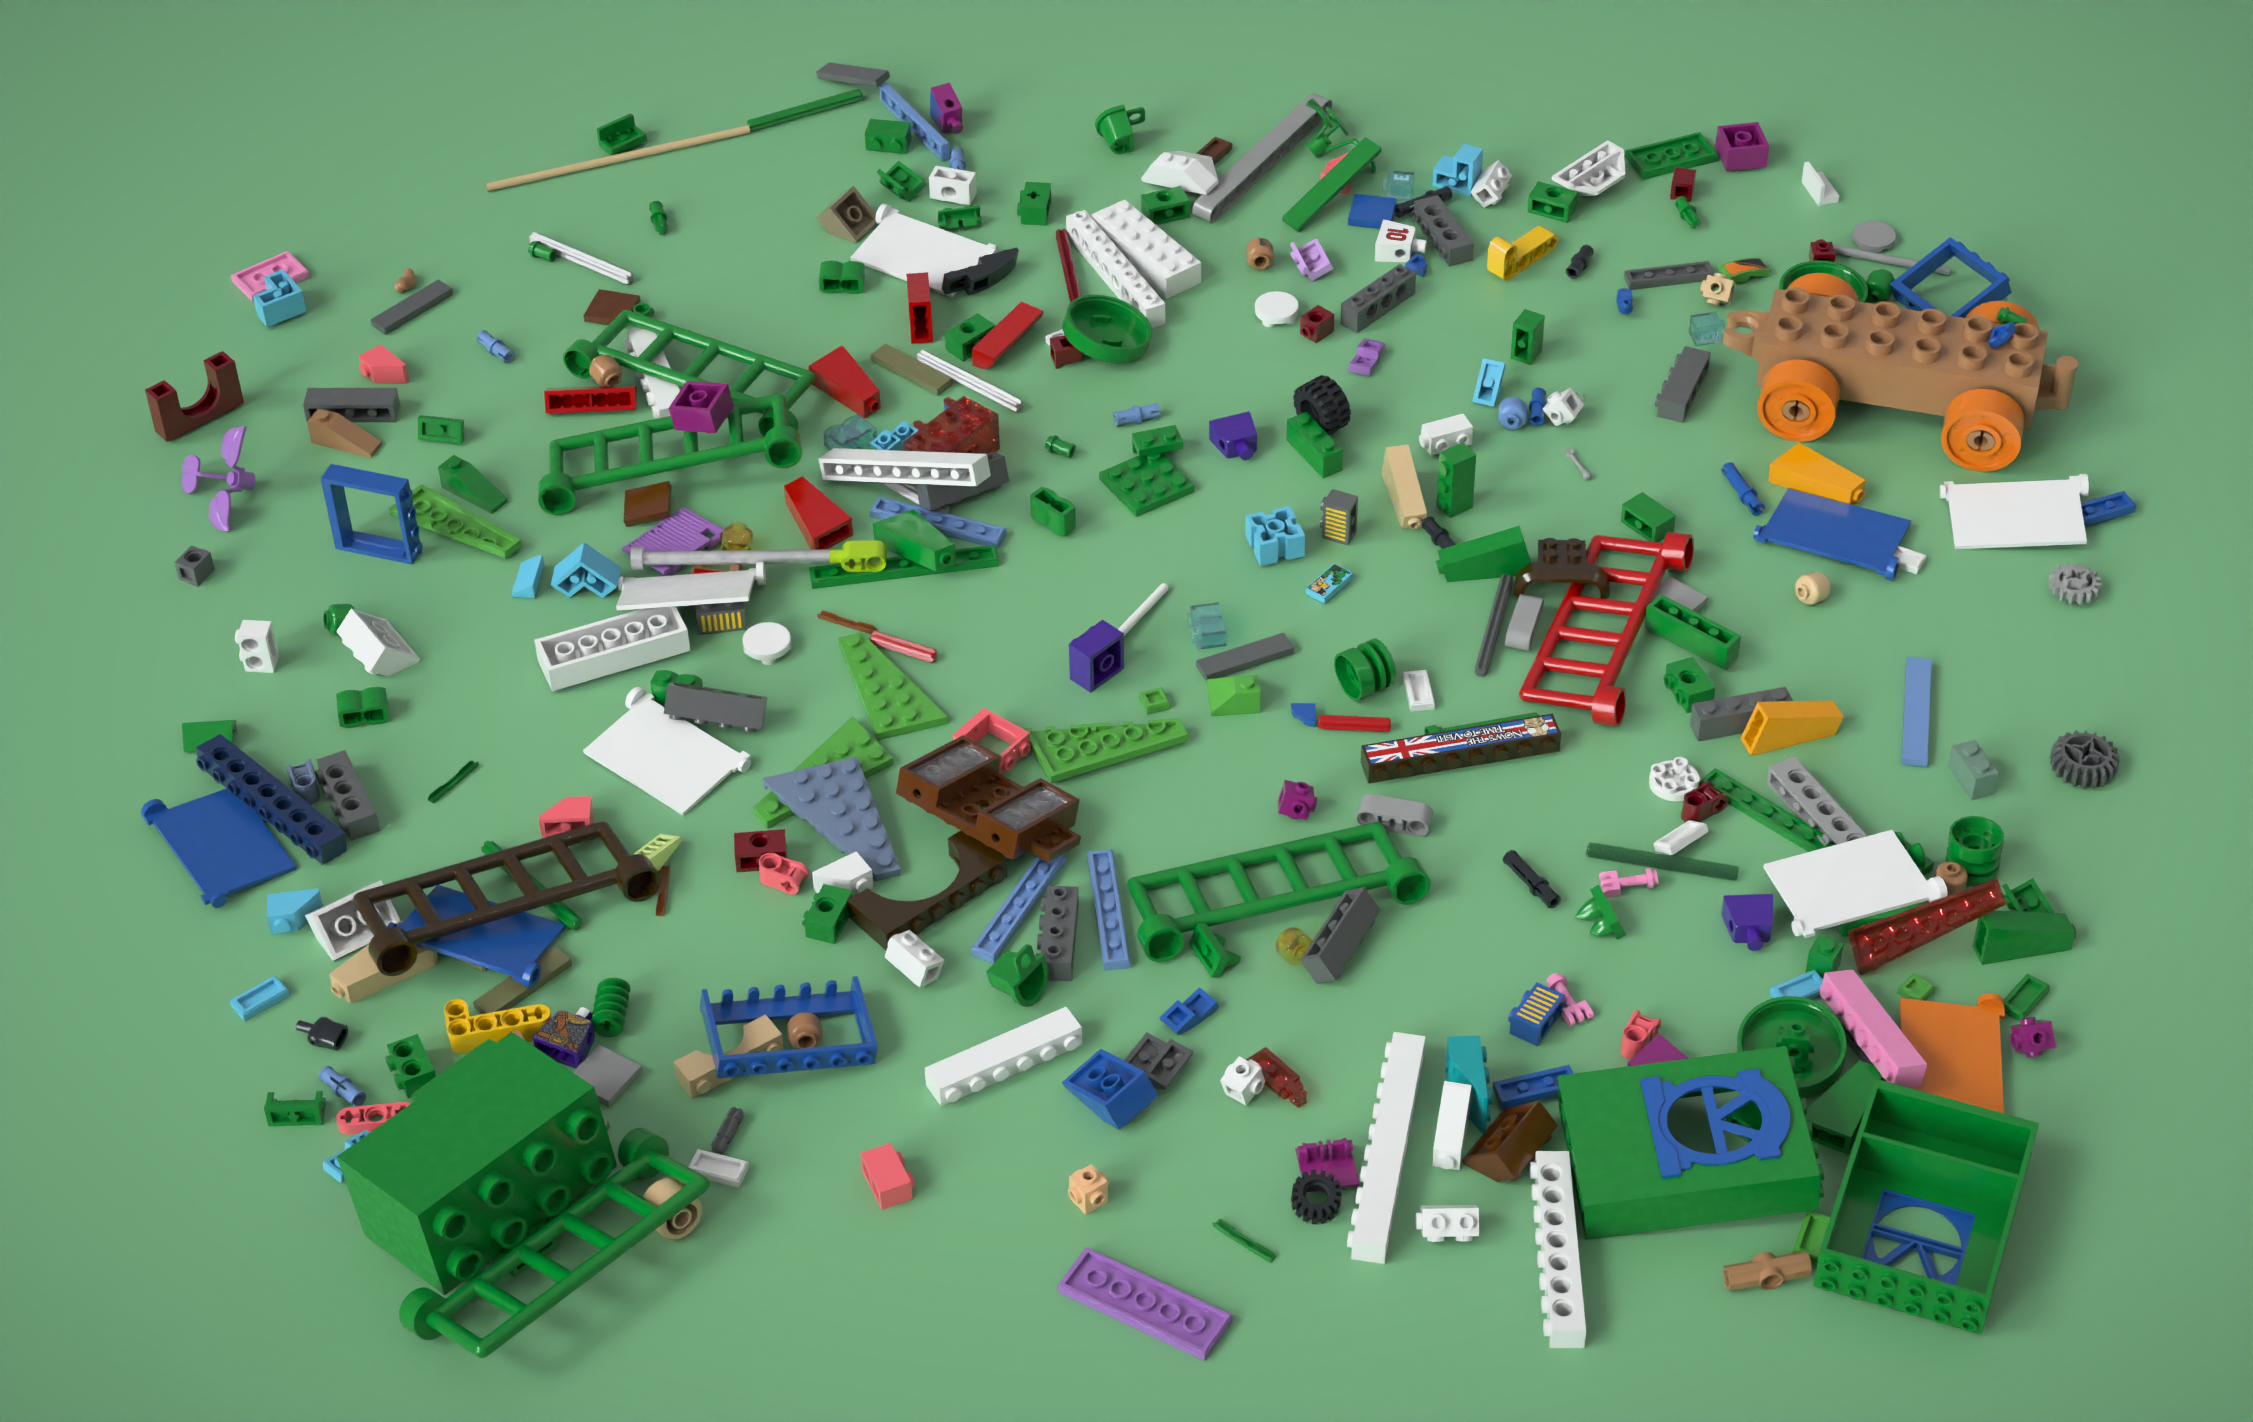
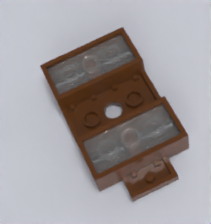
[896,735,1081,862]

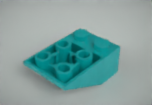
[1445,1035,1492,1133]

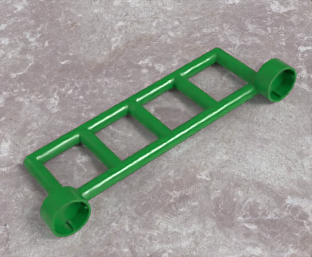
[563,310,815,437]

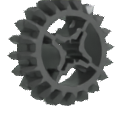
[2050,730,2120,789]

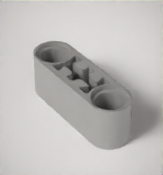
[1505,594,1544,651]
[1356,794,1433,836]

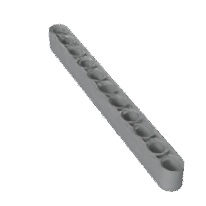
[1192,93,1332,223]

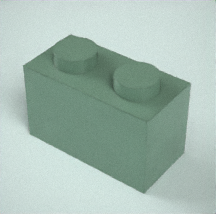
[1948,740,1998,800]

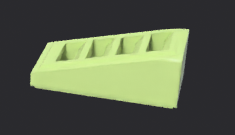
[633,834,682,871]

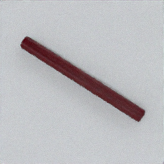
[1056,228,1081,303]

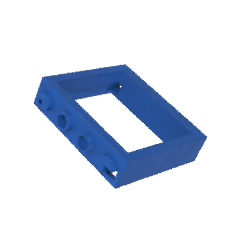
[1890,237,2012,318]
[321,464,423,565]

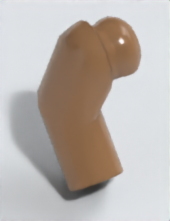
[394,268,416,293]

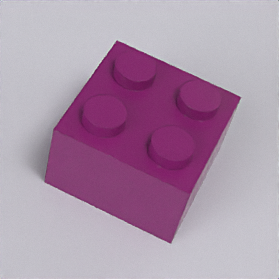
[1715,122,1769,171]
[669,381,734,433]

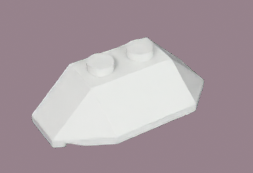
[1552,140,1625,197]
[1141,151,1219,195]

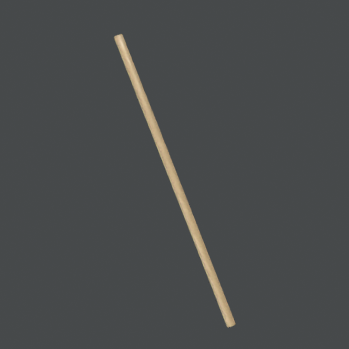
[486,125,750,192]

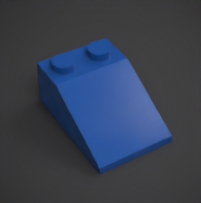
[1062,1049,1158,1130]

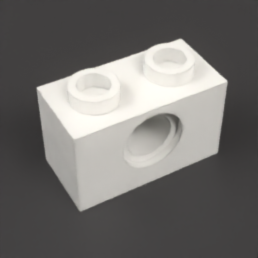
[929,166,977,205]

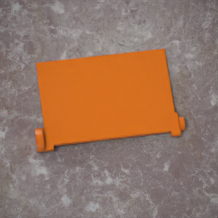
[1899,993,2005,1113]

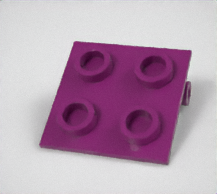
[1295,1138,1360,1192]

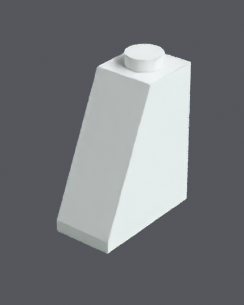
[1432,1081,1472,1170]

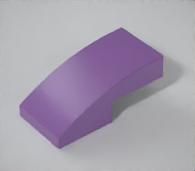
[1348,338,1385,376]

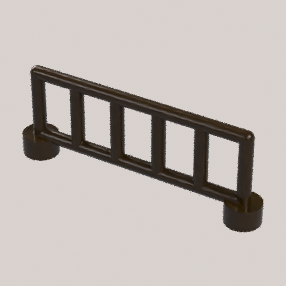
[353,821,661,976]

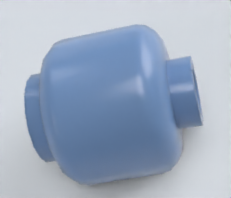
[1498,397,1528,430]

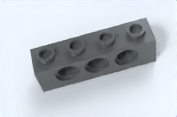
[1412,195,1474,267]
[1341,264,1416,333]
[315,750,380,841]

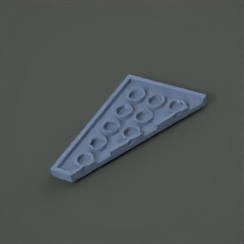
[763,757,900,881]

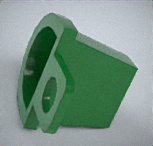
[1095,104,1145,154]
[986,944,1049,1007]

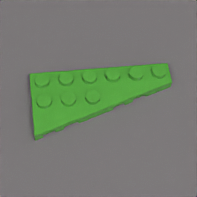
[838,632,948,740]
[754,716,894,829]
[1023,718,1188,783]

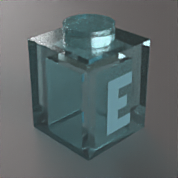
[1383,170,1414,201]
[1689,312,1725,346]

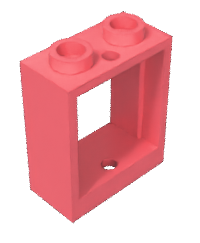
[952,708,1031,775]

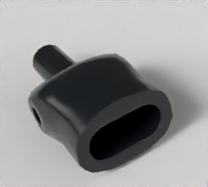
[296,1017,348,1051]

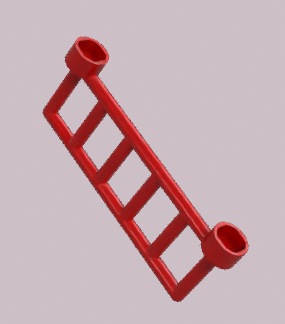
[1519,532,1694,727]

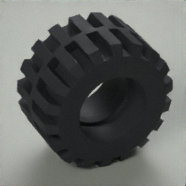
[1293,375,1351,435]

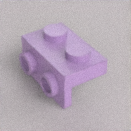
[1290,238,1334,282]

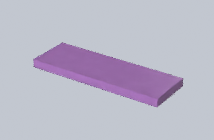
[1057,1247,1233,1361]

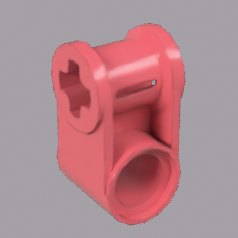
[759,853,810,895]
[1620,1010,1662,1060]

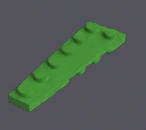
[389,484,522,559]

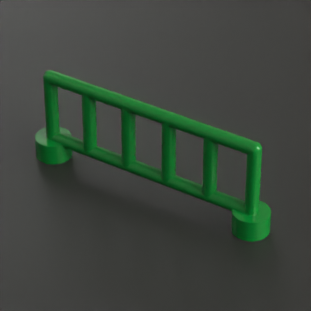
[538,394,802,515]
[1127,822,1431,962]
[399,1128,710,1358]

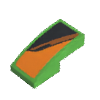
[1719,258,1771,283]

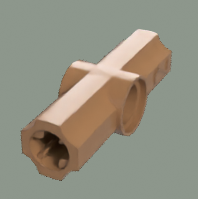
[1722,1251,1812,1291]

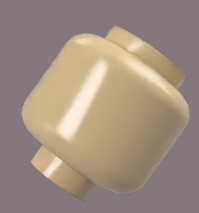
[1795,572,1831,605]

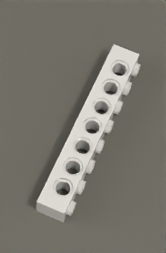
[1066,210,1165,328]
[1530,1151,1586,1348]

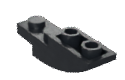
[941,247,1019,296]

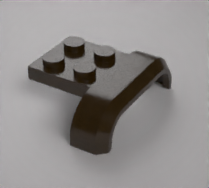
[1514,538,1610,599]

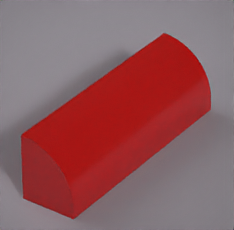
[972,301,1043,369]
[544,385,637,414]

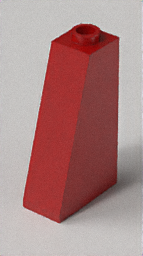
[906,272,933,344]
[809,345,881,419]
[784,476,853,550]

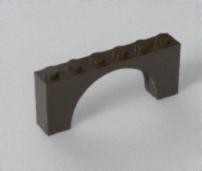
[847,830,1007,951]

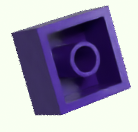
[1069,620,1124,693]

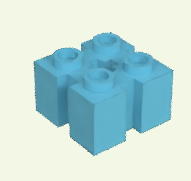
[1245,506,1305,566]

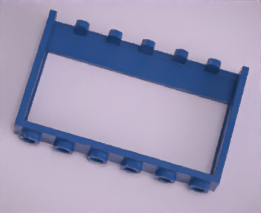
[700,976,878,1078]

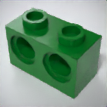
[385,1034,436,1098]

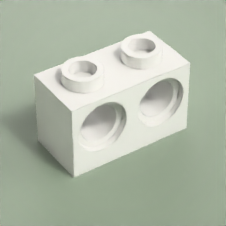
[235,620,279,673]

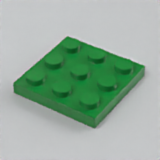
[1099,453,1194,517]

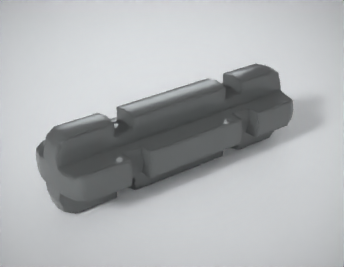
[711,1107,744,1154]

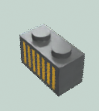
[1320,489,1358,545]
[695,602,747,635]

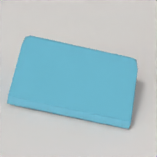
[511,555,544,598]

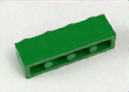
[1644,594,1741,670]

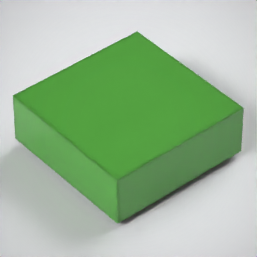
[1139,687,1170,715]
[1897,973,1935,1001]

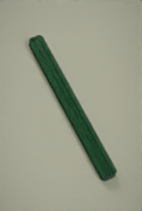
[1586,842,1739,881]

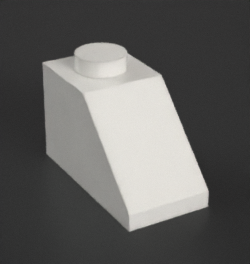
[812,852,873,897]

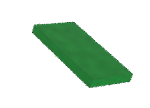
[1624,132,1719,180]

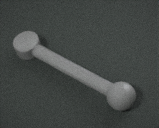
[1565,449,1592,480]

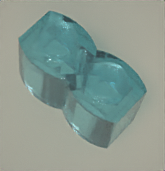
[824,415,877,450]
[1186,602,1226,650]

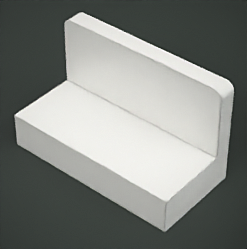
[1802,162,1839,206]

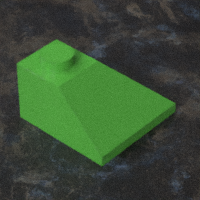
[1207,675,1260,716]

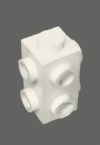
[1470,160,1512,208]
[1419,414,1473,456]
[885,930,944,988]
[1416,1205,1479,1242]

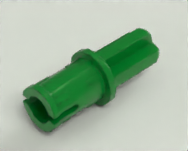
[1675,196,1701,229]
[649,201,668,235]

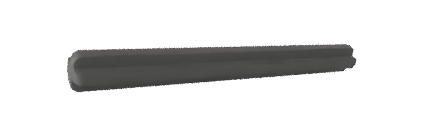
[1475,574,1513,676]

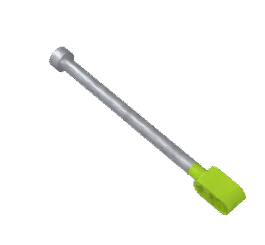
[630,540,887,572]

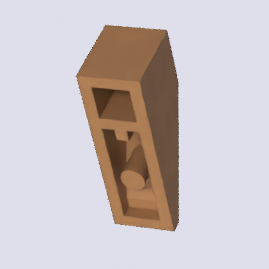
[307,408,382,458]

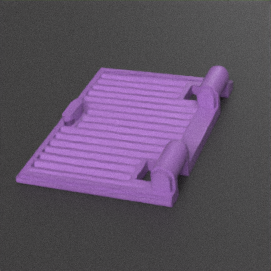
[621,507,726,576]

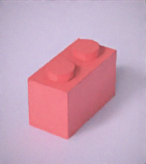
[860,1143,915,1210]

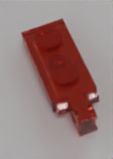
[1246,1047,1307,1108]

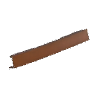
[817,610,877,634]
[656,862,671,916]

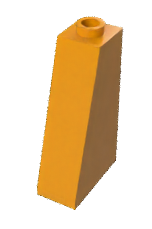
[1768,443,1866,505]
[1740,700,1844,755]

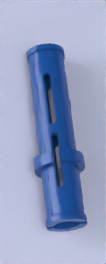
[1721,462,1765,516]

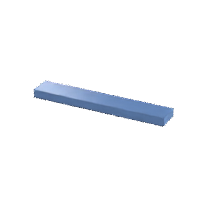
[880,82,950,162]
[869,496,1007,549]
[1901,657,1932,767]
[1087,849,1130,971]
[971,854,1066,964]

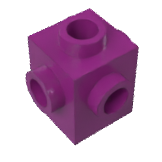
[1278,780,1317,820]
[2010,1017,2056,1057]

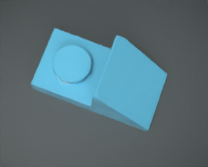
[1472,358,1506,407]

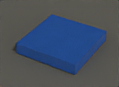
[1348,194,1397,229]

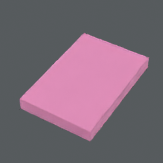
[231,251,310,302]

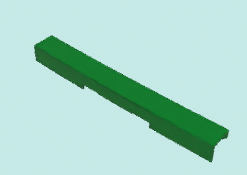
[428,760,479,803]
[1213,1219,1276,1263]

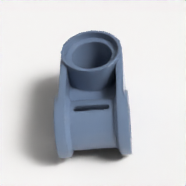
[286,759,320,805]

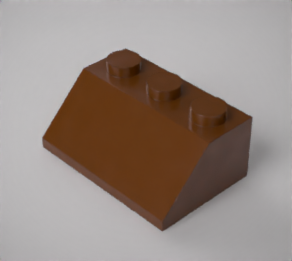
[1461,1101,1558,1182]

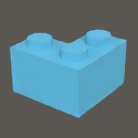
[1432,144,1483,197]
[253,269,307,327]
[551,542,621,599]

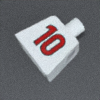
[1375,220,1427,262]

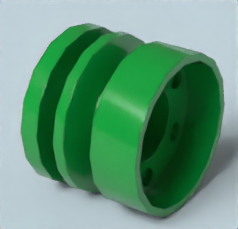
[1334,638,1397,701]
[1945,816,2004,884]

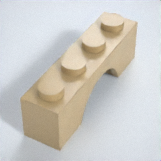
[673,1014,784,1099]

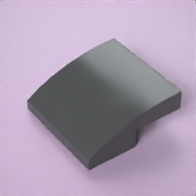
[1124,1032,1193,1090]

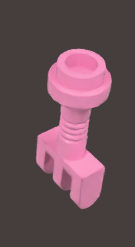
[1599,868,1658,898]
[1546,973,1594,1027]

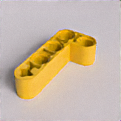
[1487,226,1559,281]
[444,999,552,1054]

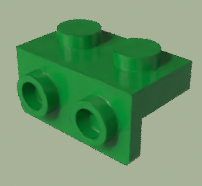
[597,114,647,155]
[877,161,927,202]
[1132,425,1183,457]
[2002,878,2055,913]

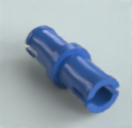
[1529,387,1547,426]

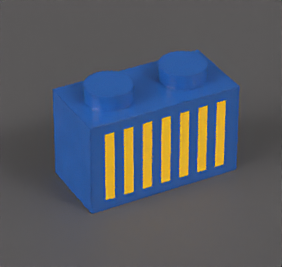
[1508,982,1565,1046]

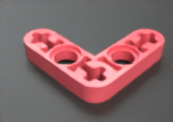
[336,1102,411,1135]

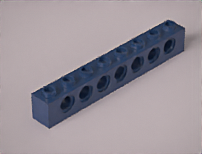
[196,734,347,865]

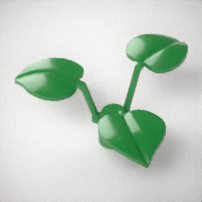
[1306,99,1376,173]

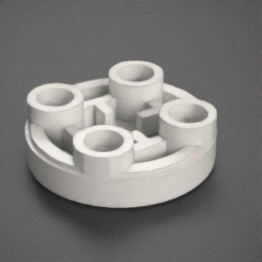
[1255,291,1299,327]
[743,622,792,665]
[1649,757,1700,801]

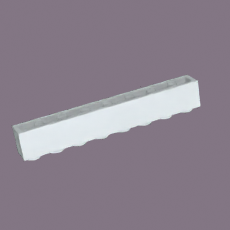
[818,448,991,486]

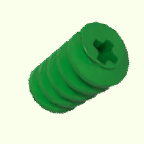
[591,978,631,1037]

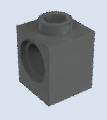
[174,545,215,587]

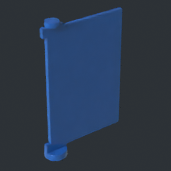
[1753,488,1911,581]
[141,788,296,908]
[387,885,565,989]

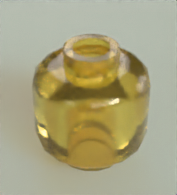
[721,522,753,551]
[1276,927,1312,966]

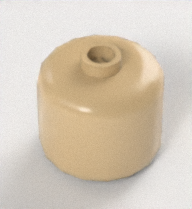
[643,1178,702,1240]

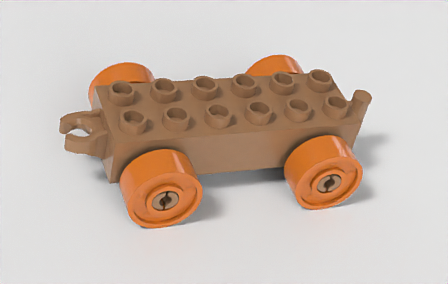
[1722,273,2079,472]

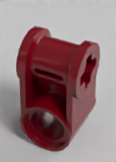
[1681,781,1729,822]

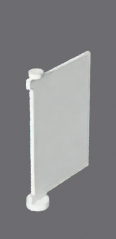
[850,203,998,298]
[1940,474,2089,549]
[616,562,766,610]
[583,687,751,816]
[1763,830,1948,938]

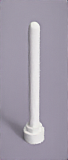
[1118,583,1169,636]

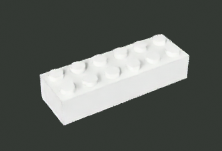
[1090,200,1201,299]
[534,606,690,691]

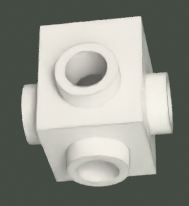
[1543,388,1584,426]
[1220,1056,1265,1106]

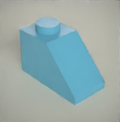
[267,888,323,934]

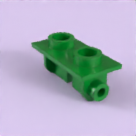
[938,205,982,231]

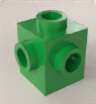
[1776,1023,1816,1068]

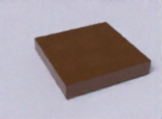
[583,289,641,328]
[623,481,672,527]

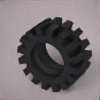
[1291,1169,1342,1224]

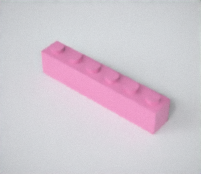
[1820,970,1927,1088]

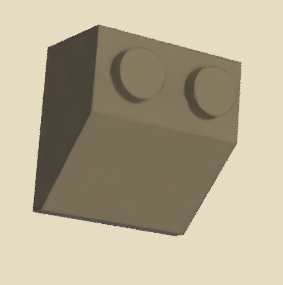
[816,186,876,243]

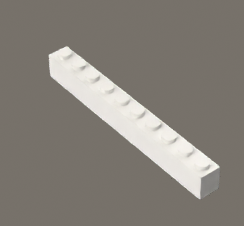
[1347,1032,1426,1264]

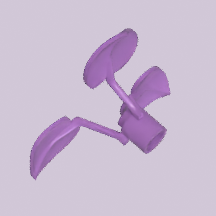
[181,426,255,532]

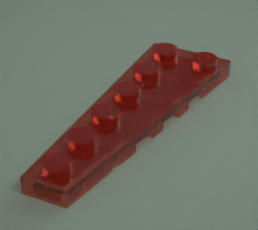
[1848,879,2006,975]

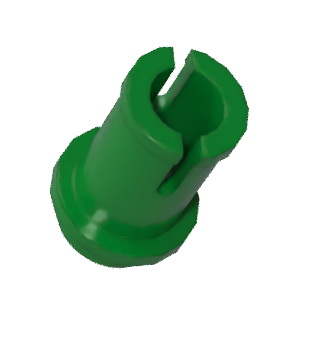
[528,241,557,262]
[1996,307,2027,324]
[1045,435,1076,458]

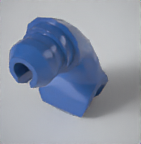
[1616,288,1633,314]

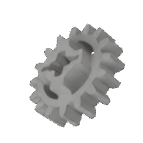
[2048,562,2102,605]

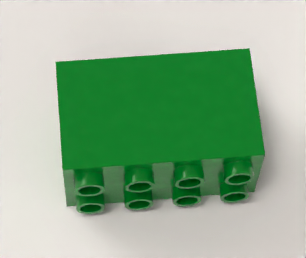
[337,1032,617,1295]

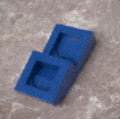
[1159,987,1219,1035]

